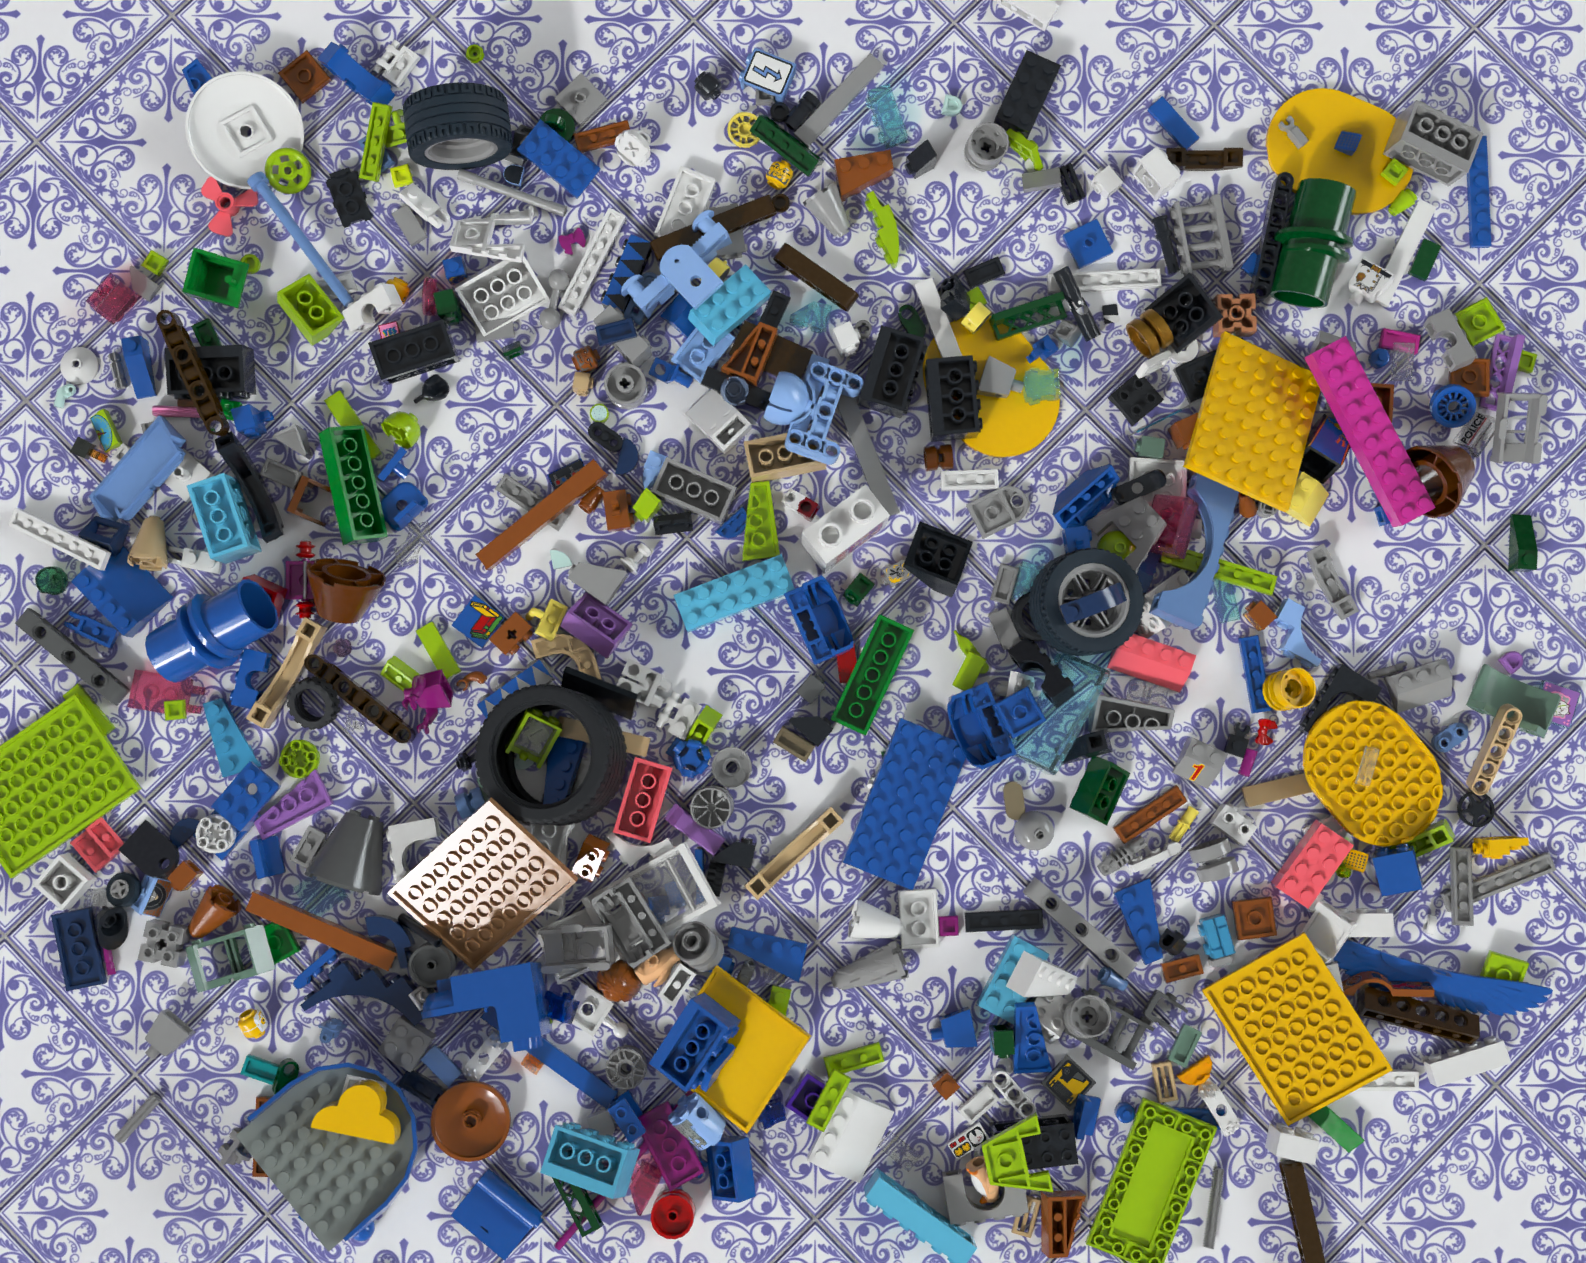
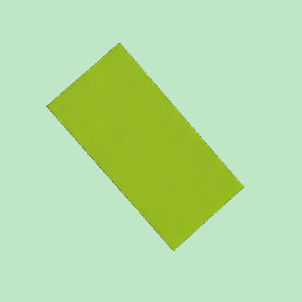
[1085,1097,1217,1263]

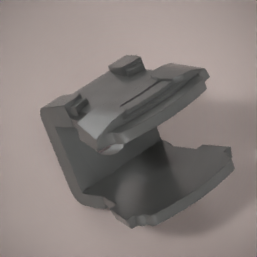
[1143,990,1188,1032]

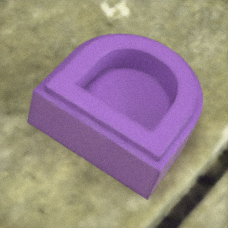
[1498,651,1523,674]

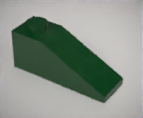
[1508,514,1538,572]

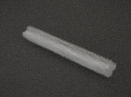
[1203,1167,1224,1249]

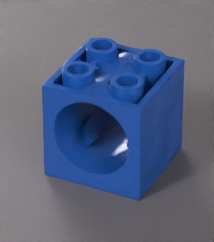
[1372,843,1423,897]

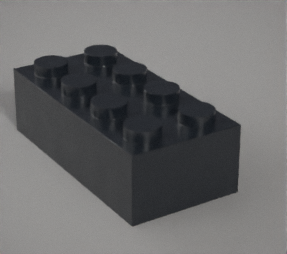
[994,50,1061,139]

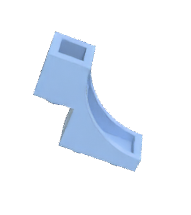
[1274,598,1321,668]

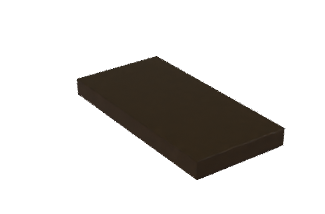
[729,320,813,379]

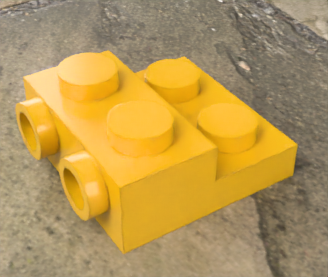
[1472,836,1529,859]

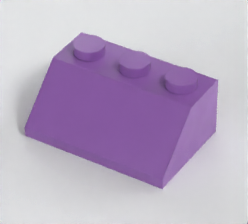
[560,592,633,659]

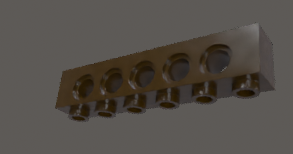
[1357,987,1480,1045]

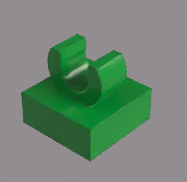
[221,399,242,421]

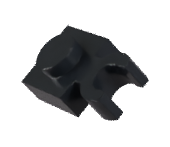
[1224,722,1250,758]

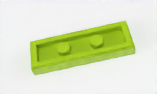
[416,621,461,679]
[63,684,116,736]
[823,1042,885,1077]
[806,1068,851,1132]

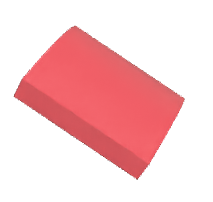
[70,817,124,873]

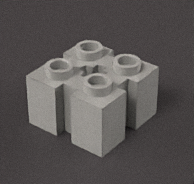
[137,919,191,968]

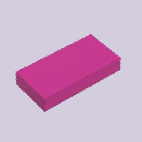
[1378,328,1421,355]

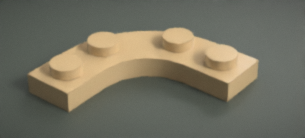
[531,634,602,680]

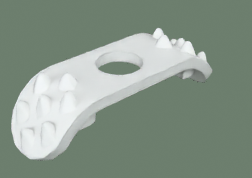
[462,1031,509,1081]
[1198,1081,1240,1137]

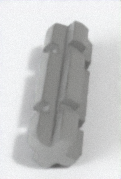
[108,352,127,390]

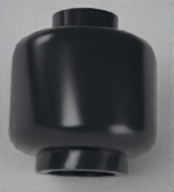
[694,71,722,101]

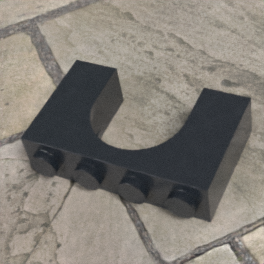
[1298,664,1382,735]

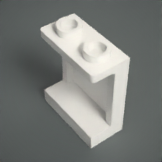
[1300,900,1357,963]

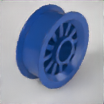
[1429,384,1476,428]

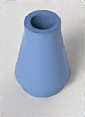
[1097,967,1128,991]

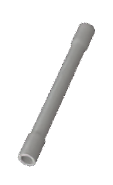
[457,169,567,217]

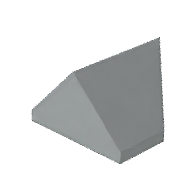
[272,424,312,460]

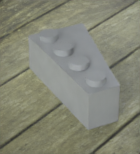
[1087,693,1175,733]

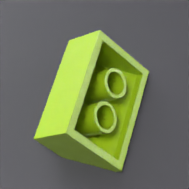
[277,274,344,346]

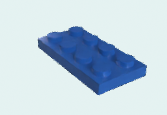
[517,119,601,199]

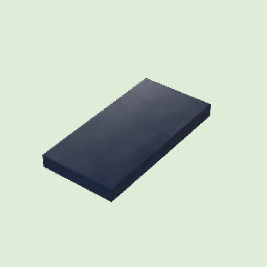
[51,907,107,991]

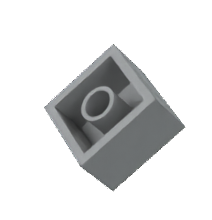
[378,1014,436,1072]

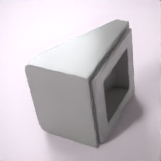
[1052,320,1081,347]

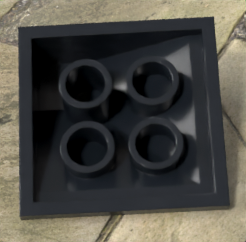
[1144,272,1224,354]
[903,521,973,598]

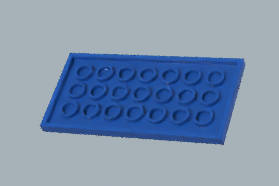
[841,718,966,890]

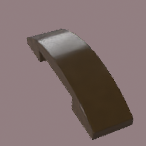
[1166,148,1243,171]

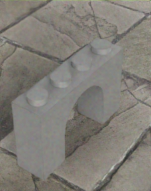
[942,1169,1029,1226]

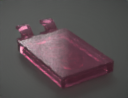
[127,669,206,714]

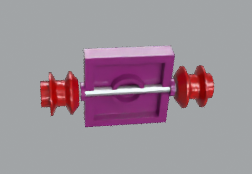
[285,541,315,619]

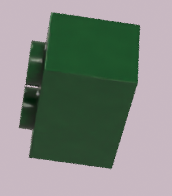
[433,289,464,326]
[989,1024,1015,1058]

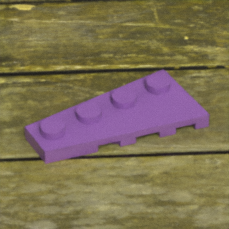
[254,769,334,840]

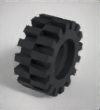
[707,860,726,897]

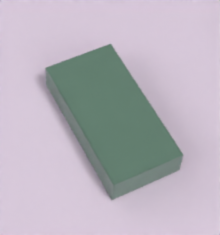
[1167,1023,1202,1068]

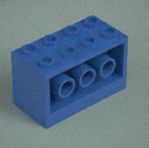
[649,993,741,1092]

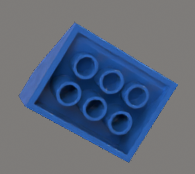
[71,545,174,638]

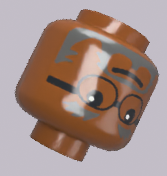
[571,345,601,373]

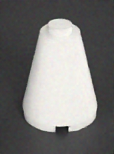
[848,900,903,939]

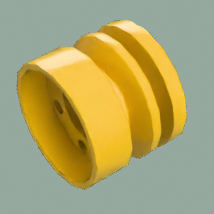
[1262,667,1316,711]

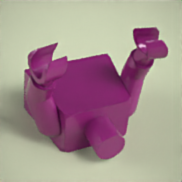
[402,669,453,734]

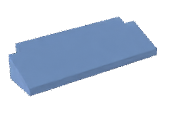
[89,415,186,521]

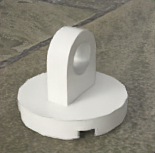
[615,130,651,167]

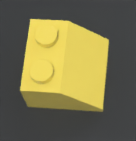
[1285,472,1329,527]

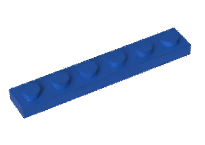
[1467,136,1492,248]

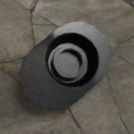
[95,906,128,950]

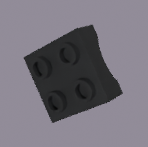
[1108,374,1164,426]

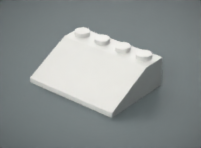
[454,256,550,336]
[807,1087,894,1183]

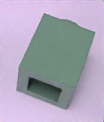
[1135,436,1166,459]

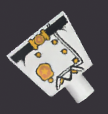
[1348,257,1394,306]

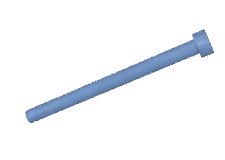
[247,172,354,307]

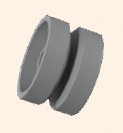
[604,363,648,410]

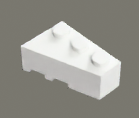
[1336,908,1394,937]

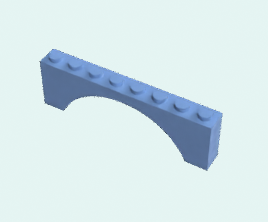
[1149,473,1239,631]

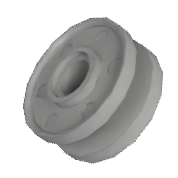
[712,747,752,787]

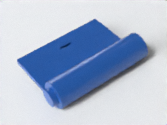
[450,1168,543,1261]

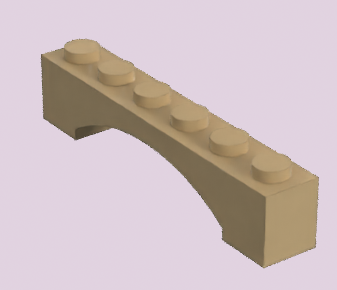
[246,617,328,728]
[744,806,844,900]

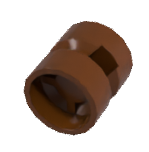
[923,444,953,472]

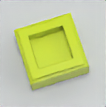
[390,164,414,188]

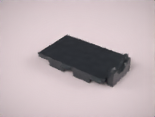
[325,167,372,228]

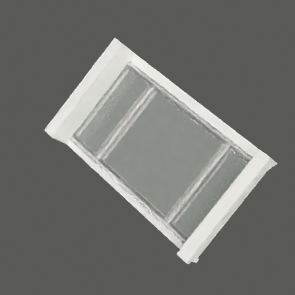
[581,841,721,962]

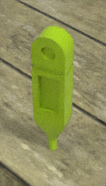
[953,630,989,674]

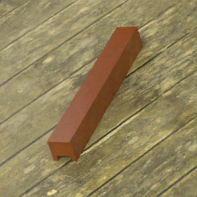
[475,459,608,571]
[245,890,397,971]

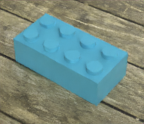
[688,264,771,346]
[976,934,1049,1024]

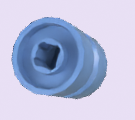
[454,787,485,819]

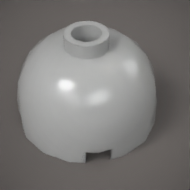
[1014,811,1054,850]

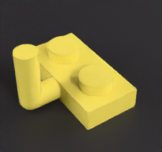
[525,599,568,642]

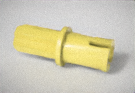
[1169,806,1199,842]

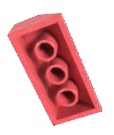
[1107,634,1196,693]
[613,757,673,843]

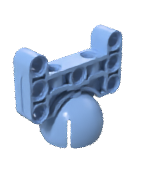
[764,362,864,465]

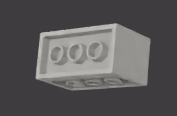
[1383,100,1483,187]

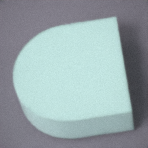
[941,94,962,117]

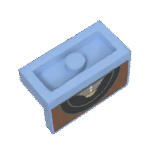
[131,874,172,918]

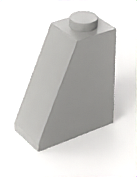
[568,562,629,605]

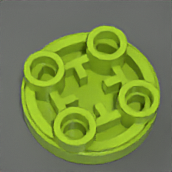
[279,740,320,778]

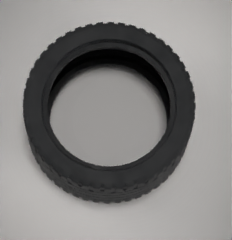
[475,684,627,826]

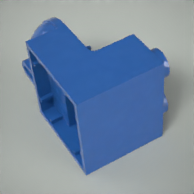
[421,962,552,1052]

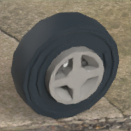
[106,872,141,908]

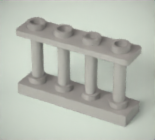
[1170,194,1234,276]

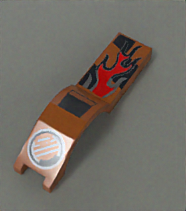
[1342,971,1434,997]

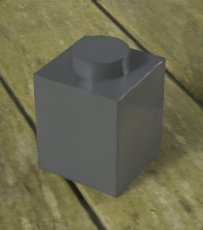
[796,674,826,704]

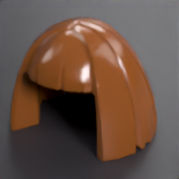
[596,959,641,1002]

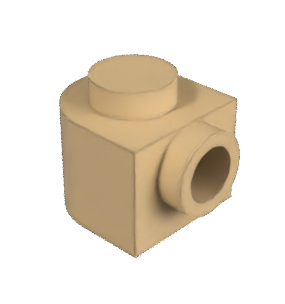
[572,371,594,397]

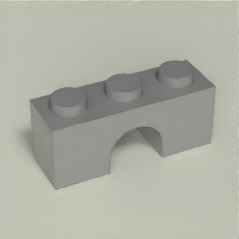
[1423,308,1477,373]

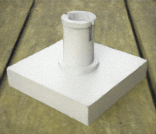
[164,449,214,503]

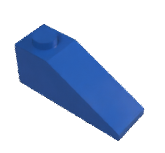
[121,336,157,399]

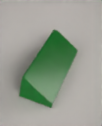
[1308,1106,1365,1153]

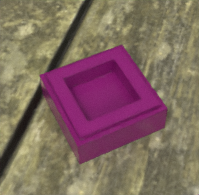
[938,915,959,936]

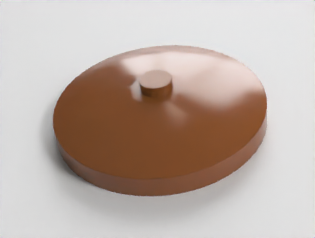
[431,1081,511,1162]

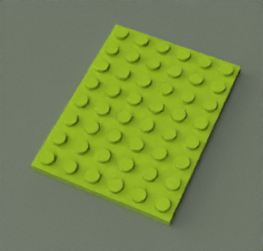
[0,694,142,879]

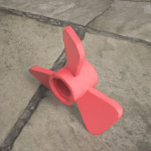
[201,177,259,237]

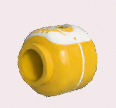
[238,1008,268,1039]

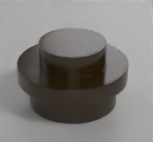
[772,194,790,213]

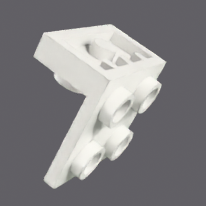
[1034,995,1069,1044]

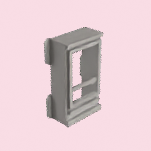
[1490,392,1548,464]
[538,923,615,974]

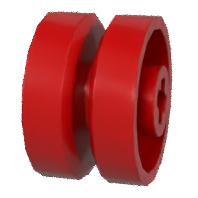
[651,1189,695,1239]

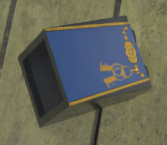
[1299,414,1351,484]

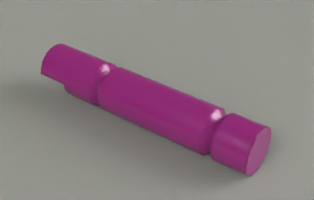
[102,947,116,975]

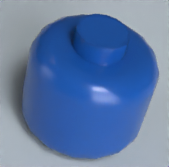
[1368,348,1390,369]
[1114,1102,1135,1123]

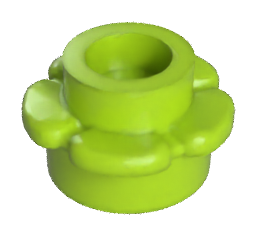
[466,44,484,63]

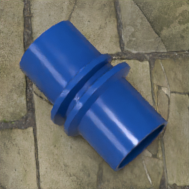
[145,579,278,683]

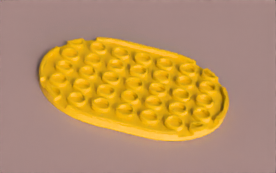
[1266,88,1413,215]
[922,316,1060,458]
[1303,701,1443,846]

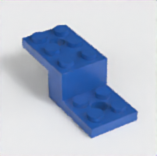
[193,761,281,860]

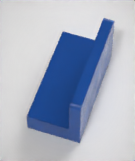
[249,835,286,879]
[1072,1094,1101,1140]

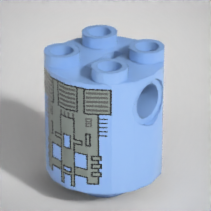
[668,1092,726,1150]

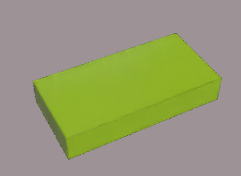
[952,651,987,691]

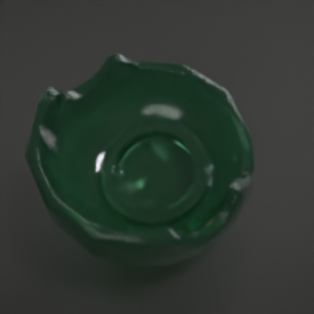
[35,566,69,596]

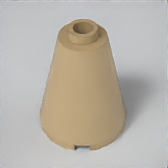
[127,516,168,571]

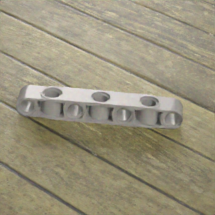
[1023,877,1138,979]

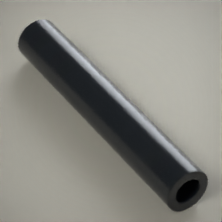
[398,913,442,948]

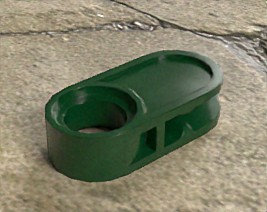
[898,304,926,337]
[272,1058,299,1094]

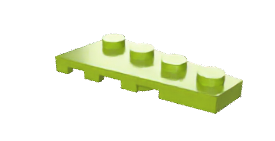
[742,481,780,561]

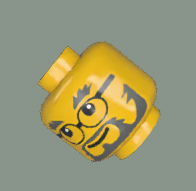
[766,160,793,190]

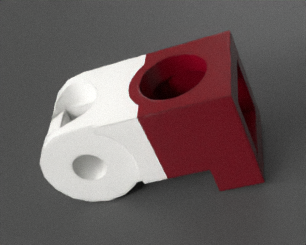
[781,488,820,522]

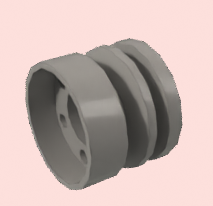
[964,122,1009,172]
[1063,995,1112,1039]

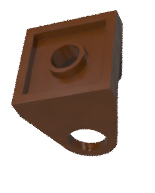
[286,475,331,527]

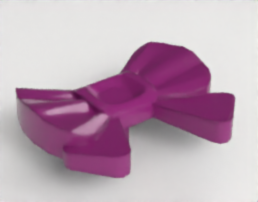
[558,228,586,255]

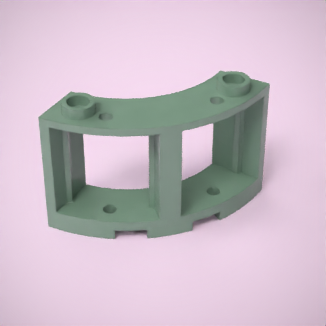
[185,922,276,993]

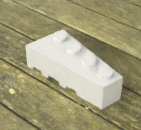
[1006,951,1077,997]

